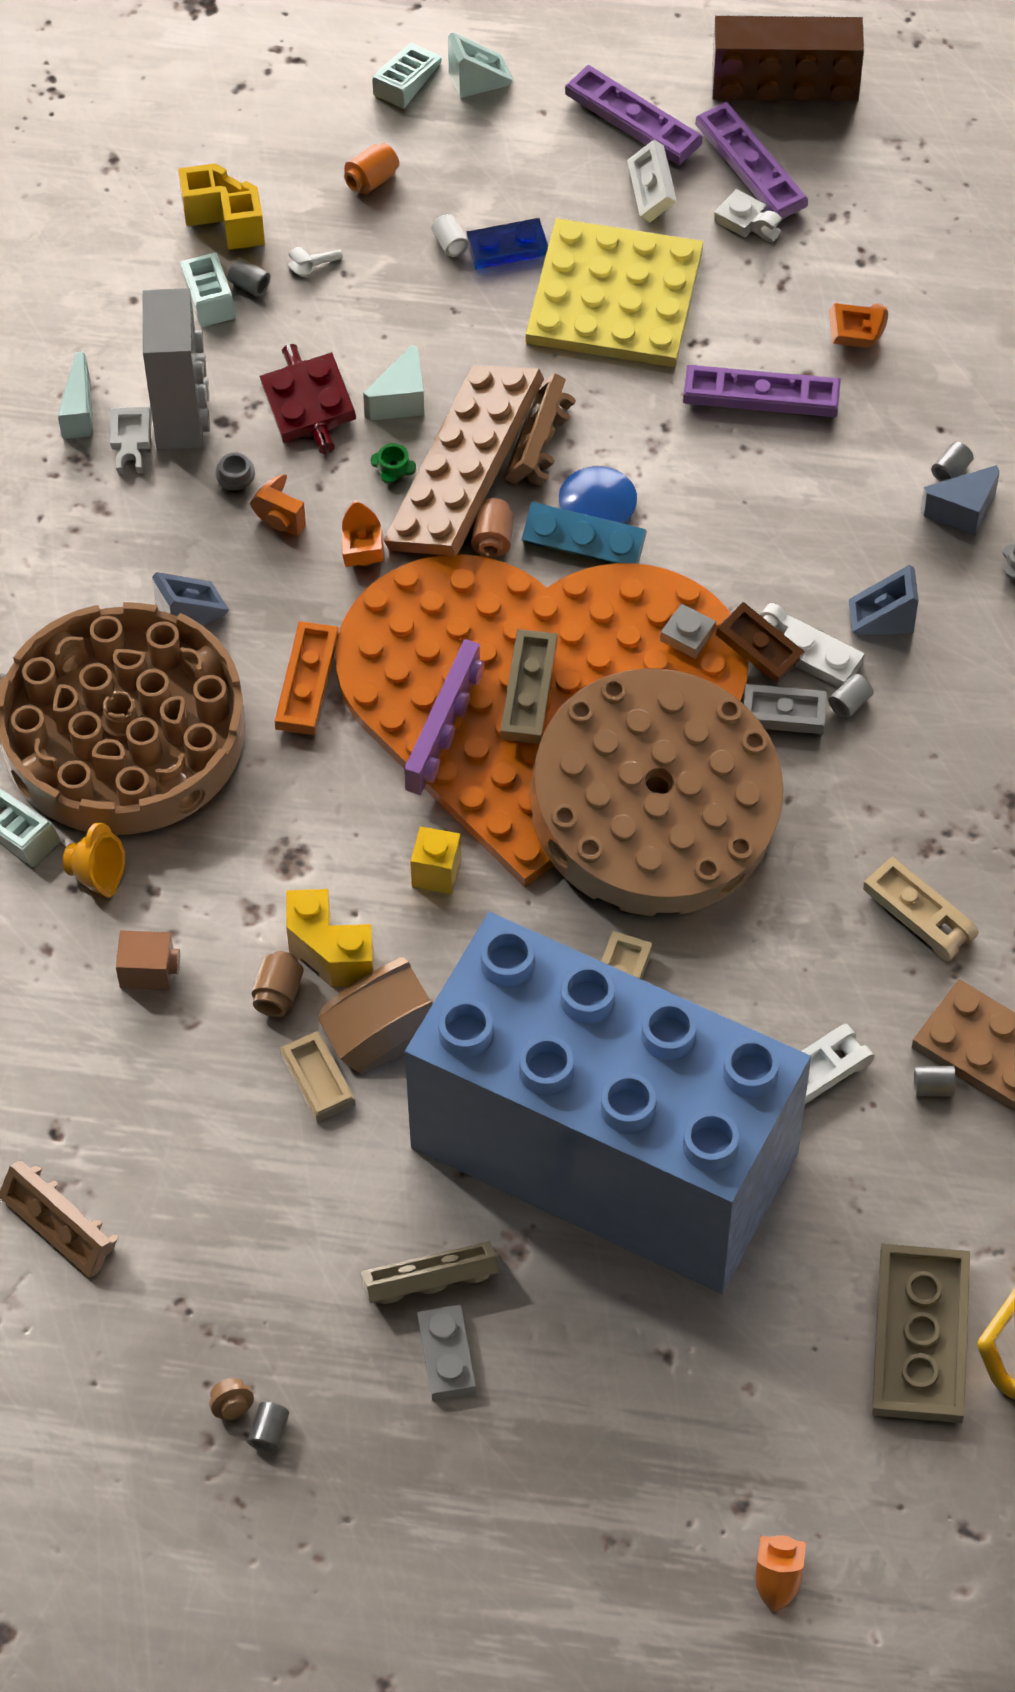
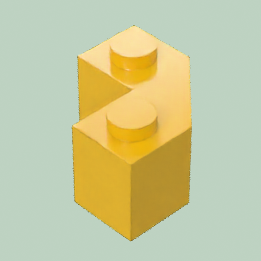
[178,163,265,250]
[286,889,374,987]

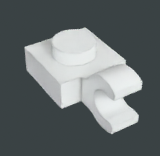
[714,189,782,243]

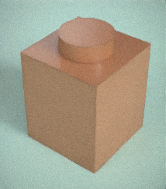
[116,930,180,990]

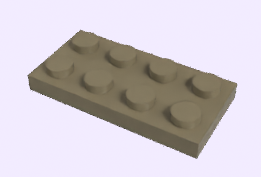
[872,1243,970,1423]

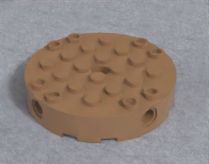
[0,602,245,835]
[529,669,783,916]

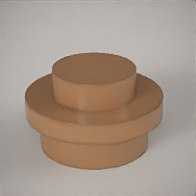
[209,1378,254,1420]

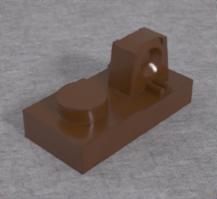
[715,602,805,684]

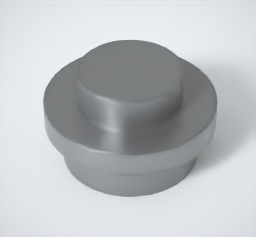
[216,452,255,490]

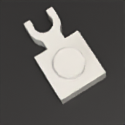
[110,407,152,474]

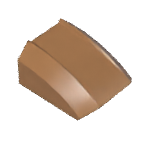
[318,957,433,1074]

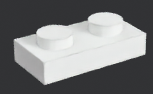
[627,140,677,222]

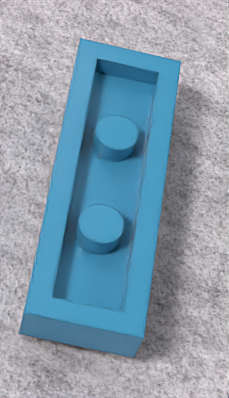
[521,501,647,564]

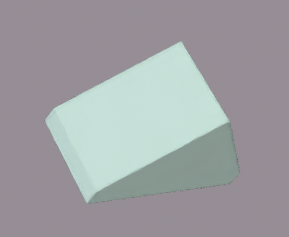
[447,32,513,98]
[363,345,425,421]

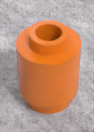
[344,143,399,195]

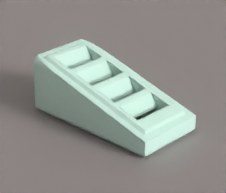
[372,43,442,109]
[180,253,236,327]
[58,352,93,439]
[0,788,60,867]

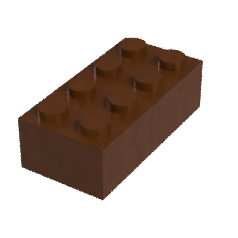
[712,15,864,101]

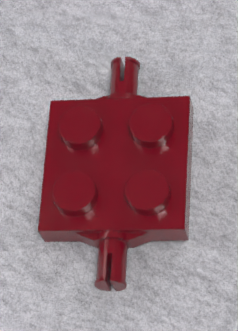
[259,344,357,454]

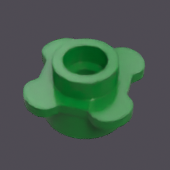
[371,443,416,484]

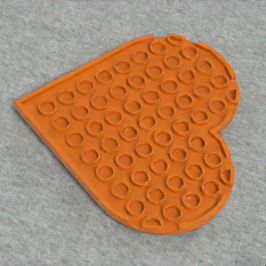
[335,554,748,887]

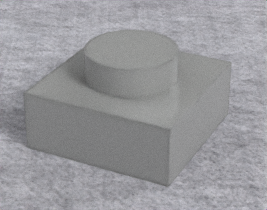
[660,604,716,658]

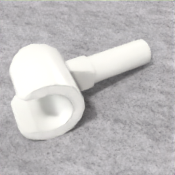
[288,247,343,277]

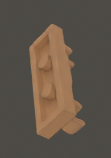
[504,373,576,486]
[0,1160,119,1278]

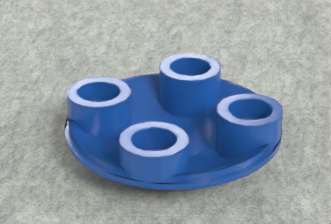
[559,466,637,525]

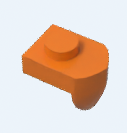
[829,303,888,348]
[250,474,306,536]
[342,500,384,567]
[755,1535,806,1613]

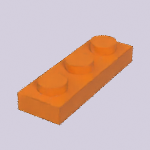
[275,621,339,735]

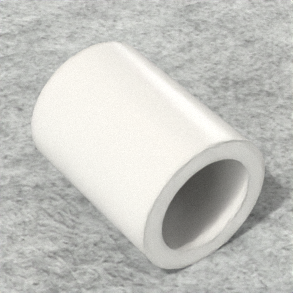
[431,214,469,257]

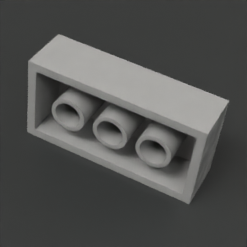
[143,288,210,450]

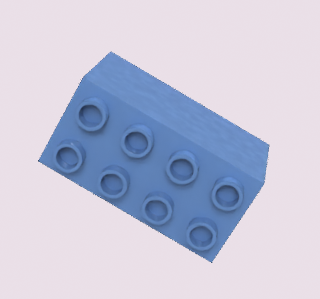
[405,911,811,1294]

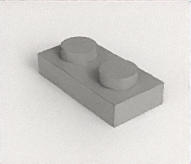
[744,684,827,734]
[417,1305,476,1401]

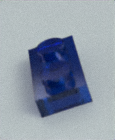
[466,218,548,270]

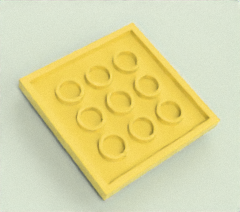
[526,218,703,368]

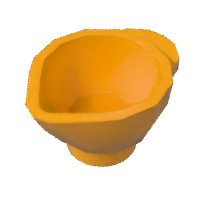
[63,823,125,898]

